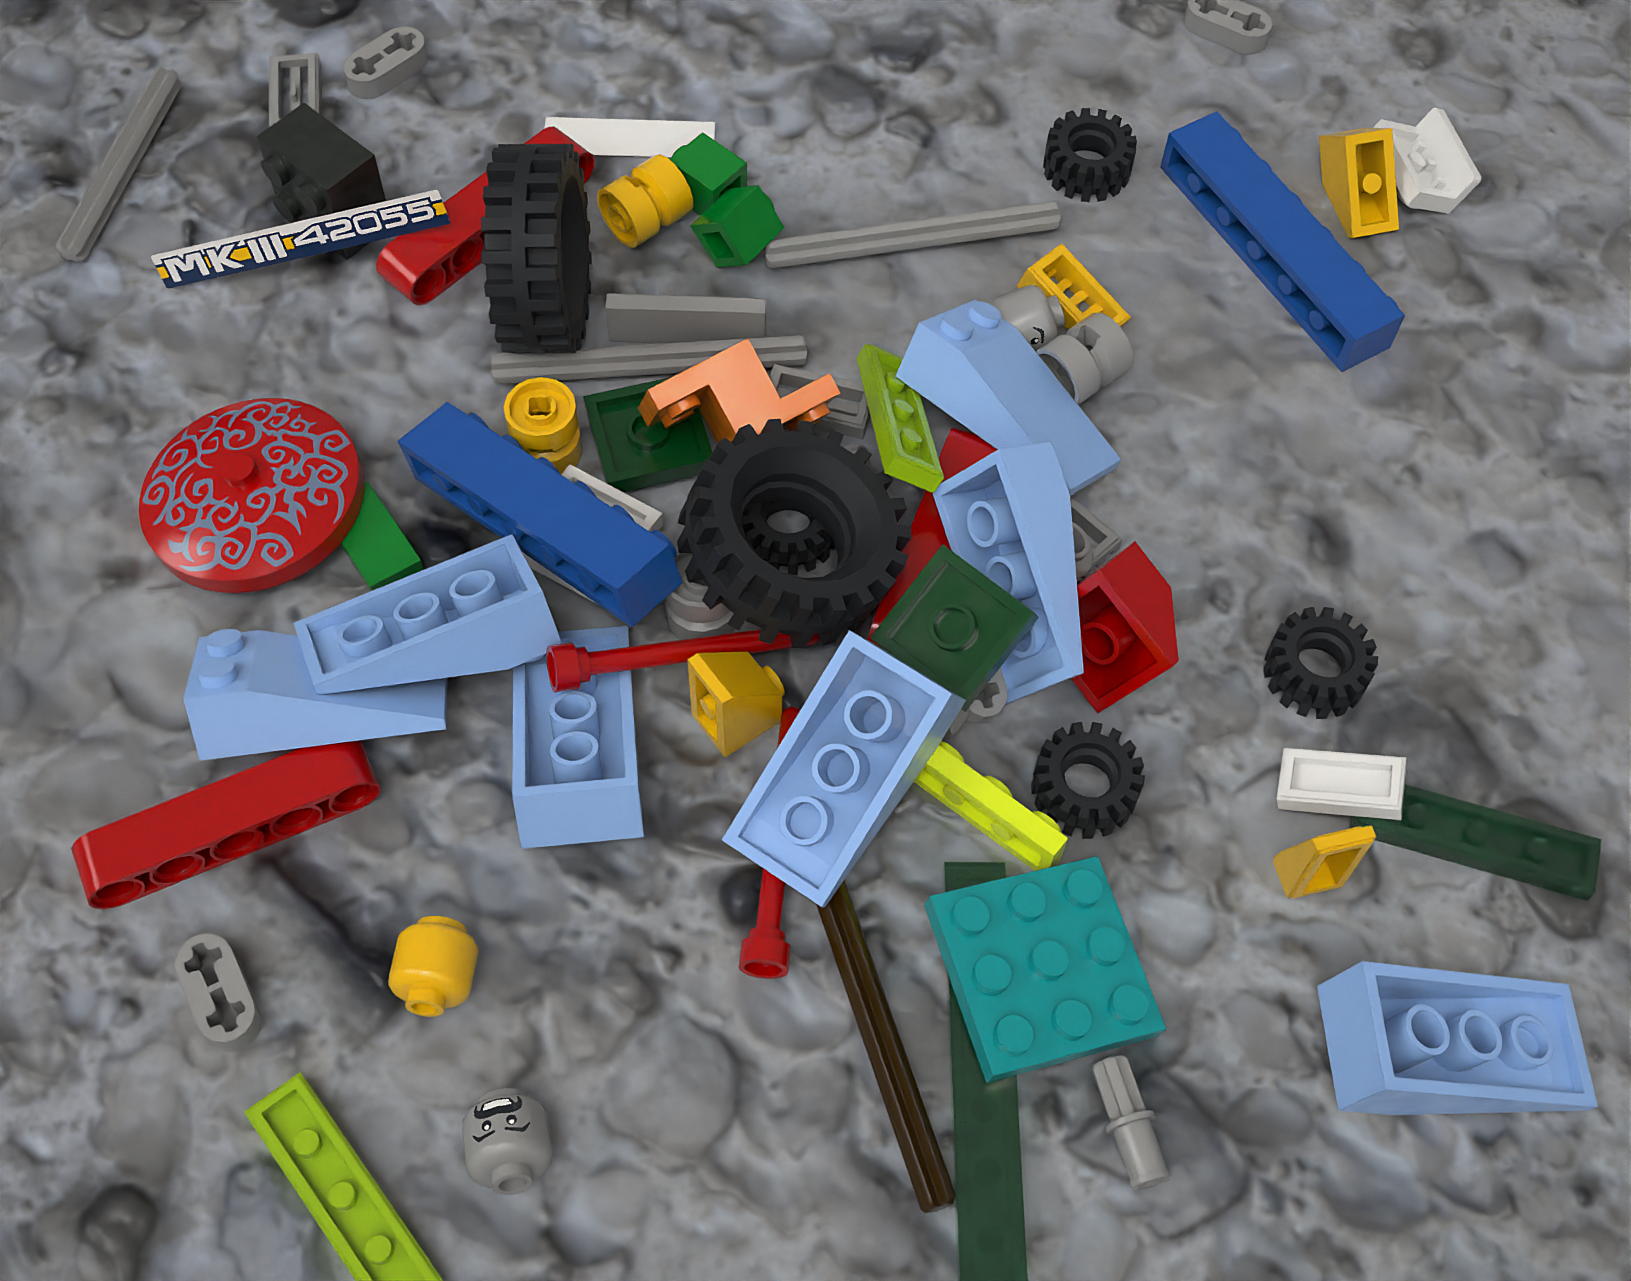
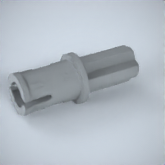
[1092,1055,1172,1191]

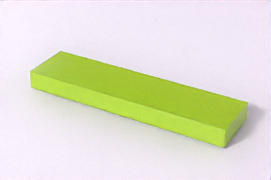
[856,343,944,493]
[244,1072,443,1281]

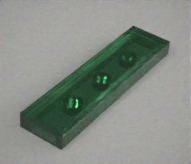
[1349,784,1602,901]

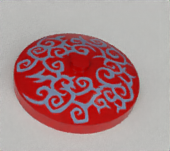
[139,398,365,593]

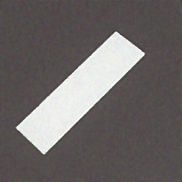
[544,117,715,158]

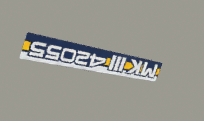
[151,190,450,288]

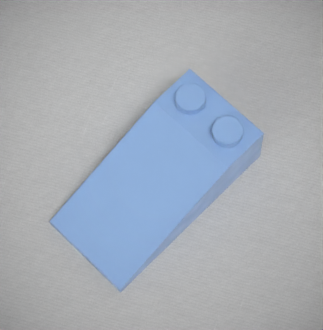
[896,300,1121,496]
[933,440,1084,705]
[293,534,562,695]
[512,626,644,849]
[183,629,448,761]
[722,630,966,907]
[1317,961,1598,1115]

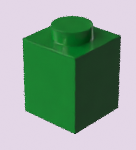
[670,132,747,216]
[690,185,785,268]

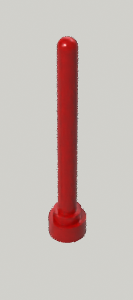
[546,629,820,693]
[738,706,800,979]

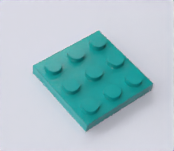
[924,856,1166,1083]

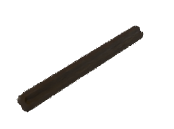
[816,879,956,1213]

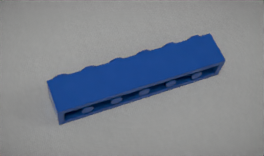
[1160,111,1405,372]
[397,402,683,628]

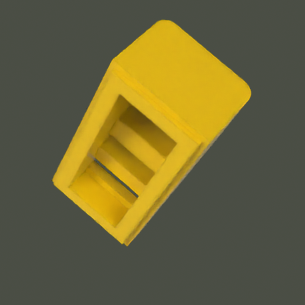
[1016,243,1131,330]
[1273,825,1376,899]

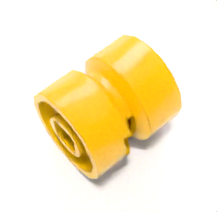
[597,154,693,248]
[503,377,582,474]

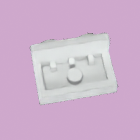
[1373,108,1481,214]

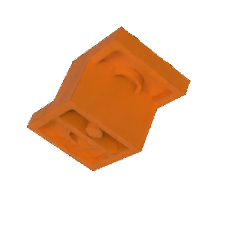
[638,338,840,443]

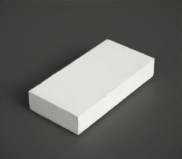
[1277,748,1406,820]

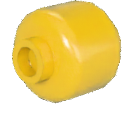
[388,916,479,1017]

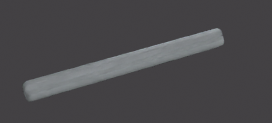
[763,202,1061,268]
[491,335,807,384]

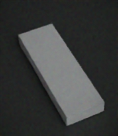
[605,293,766,343]

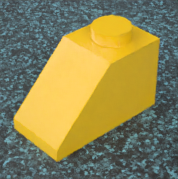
[1319,128,1399,238]
[687,652,785,757]

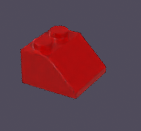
[1071,541,1179,713]

